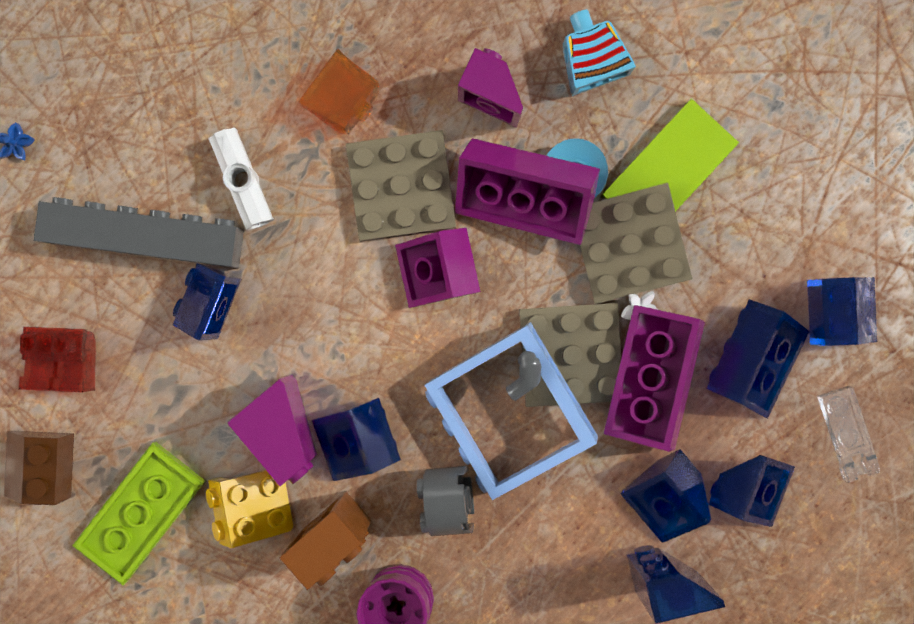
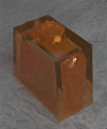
[298,49,379,134]

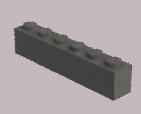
[33,197,244,268]

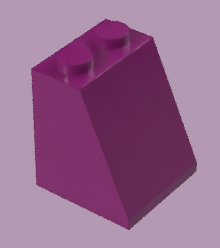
[227,375,317,486]

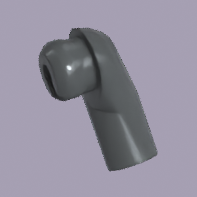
[506,351,541,401]

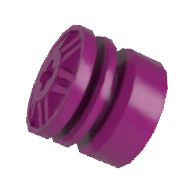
[356,564,434,624]

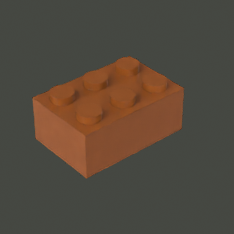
[279,491,371,590]

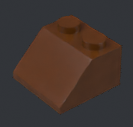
[4,430,74,505]

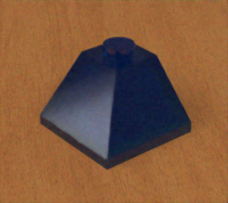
[620,449,711,543]
[708,455,795,527]

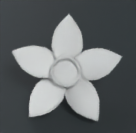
[621,291,658,320]

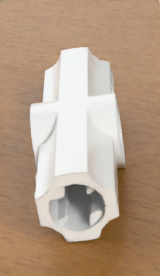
[209,128,274,230]

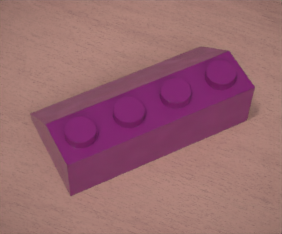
[455,138,600,245]
[604,305,705,452]

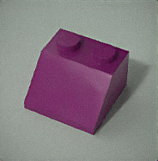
[458,48,523,128]
[395,228,481,308]

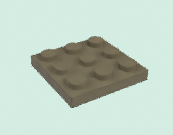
[346,130,456,242]
[580,183,692,304]
[519,303,621,407]

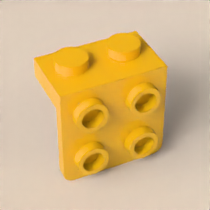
[206,470,293,548]

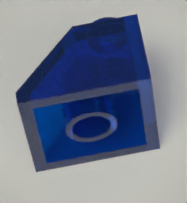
[173,263,242,341]
[807,277,877,346]
[312,398,401,481]

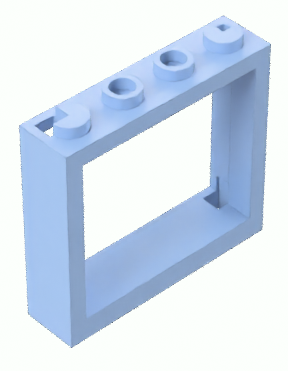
[424,322,598,500]

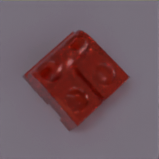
[18,327,96,392]

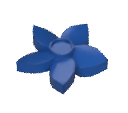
[0,122,35,161]

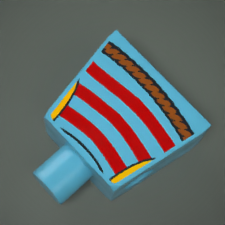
[563,9,636,96]

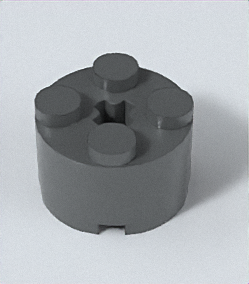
[417,466,474,536]

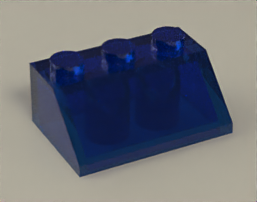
[706,299,810,419]
[627,545,725,624]

